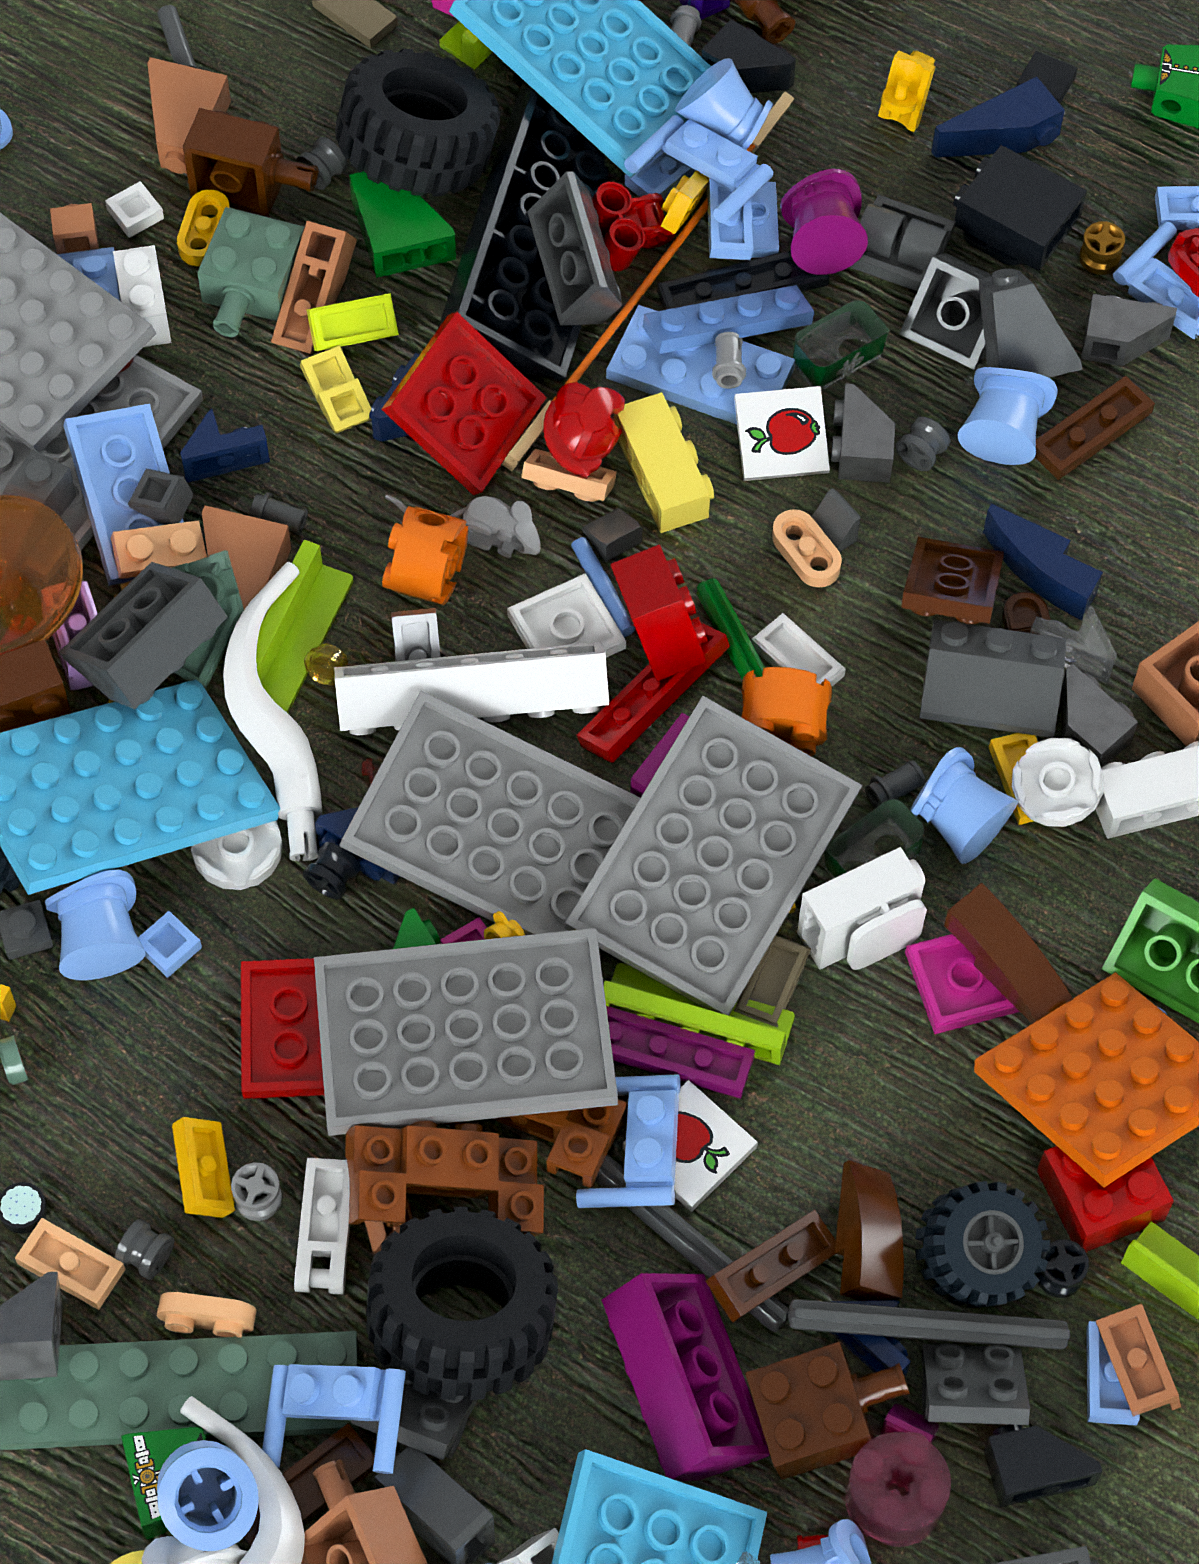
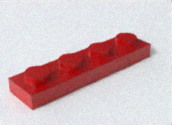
[576,623,730,763]

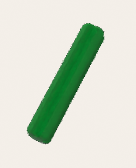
[697,578,765,680]

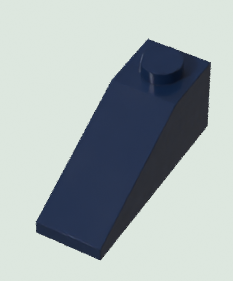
[931,77,1065,158]

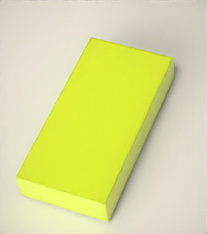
[306,293,399,351]

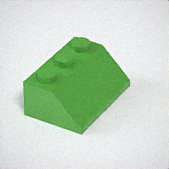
[1102,878,1199,1023]

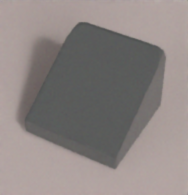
[128,468,193,525]
[812,488,861,552]
[582,508,643,562]

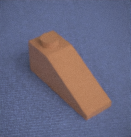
[271,221,357,355]

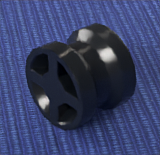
[303,842,361,900]
[1036,1239,1089,1298]

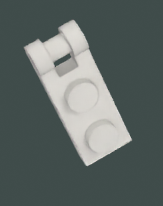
[294,1158,350,1295]

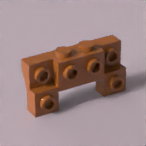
[444,1099,628,1189]
[345,1121,544,1237]

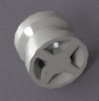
[231,1162,282,1221]

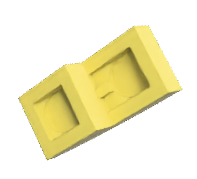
[300,345,372,434]

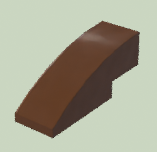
[944,883,1073,1024]
[835,1160,904,1301]

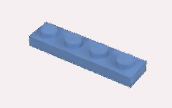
[642,285,814,354]

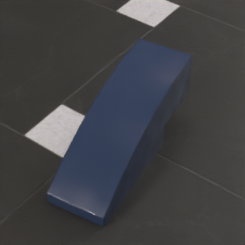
[983,504,1103,621]

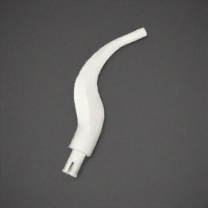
[223,562,322,861]
[180,1396,305,1564]

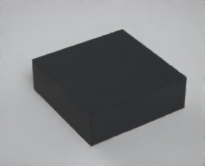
[1016,51,1078,104]

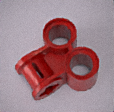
[592,182,676,271]

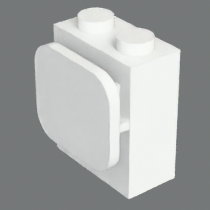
[797,847,927,970]

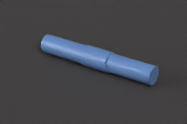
[571,537,635,637]

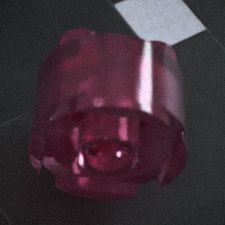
[845,1432,951,1547]

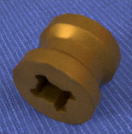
[1079,221,1125,275]

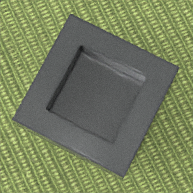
[0,900,54,960]

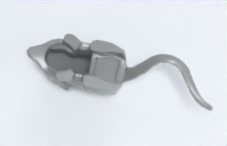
[385,495,541,558]

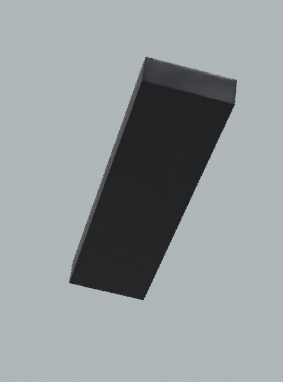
[657,250,829,310]

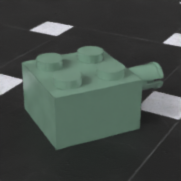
[197,207,305,337]

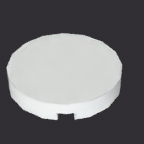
[1012,738,1104,827]
[191,821,283,890]

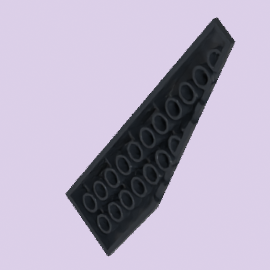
[437,80,608,381]

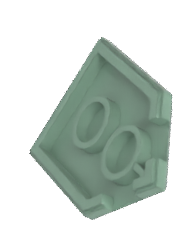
[173,550,244,690]

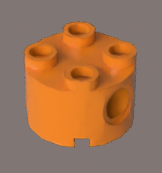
[382,506,468,606]
[741,667,832,756]

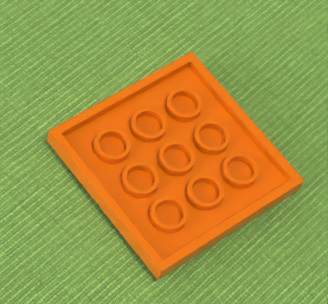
[974,972,1199,1187]

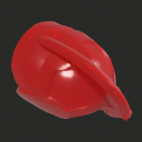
[543,382,625,479]

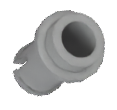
[670,5,702,47]
[712,332,746,389]

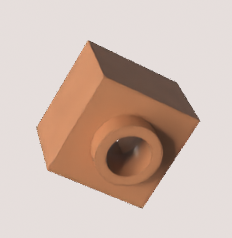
[50,203,99,254]

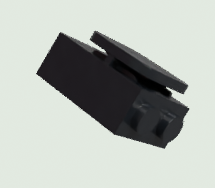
[953,145,1087,271]

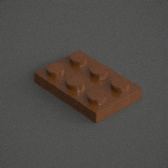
[901,536,1004,624]

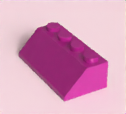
[601,1273,770,1482]

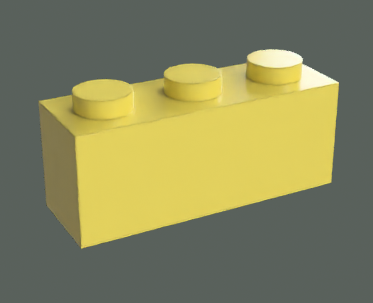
[614,392,714,533]

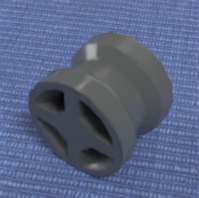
[295,137,348,190]
[896,417,951,471]
[115,1219,175,1280]

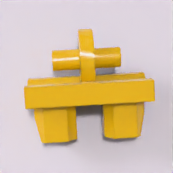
[878,50,936,132]

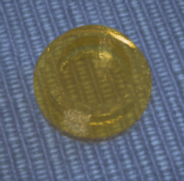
[304,644,348,685]

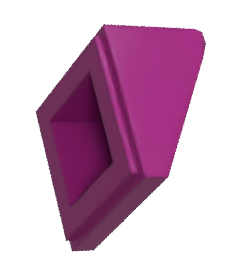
[881,1404,939,1456]

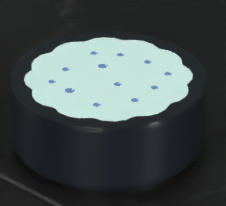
[0,1182,47,1234]

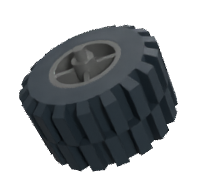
[915,1181,1050,1308]

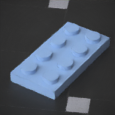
[606,305,795,425]
[63,403,184,586]

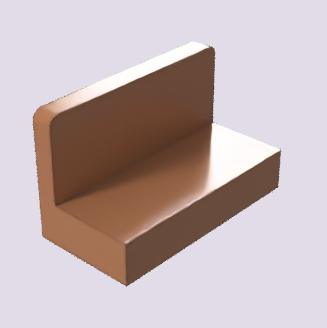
[1096,1304,1181,1417]

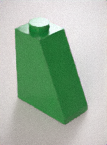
[349,171,456,278]

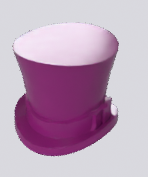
[780,169,868,275]

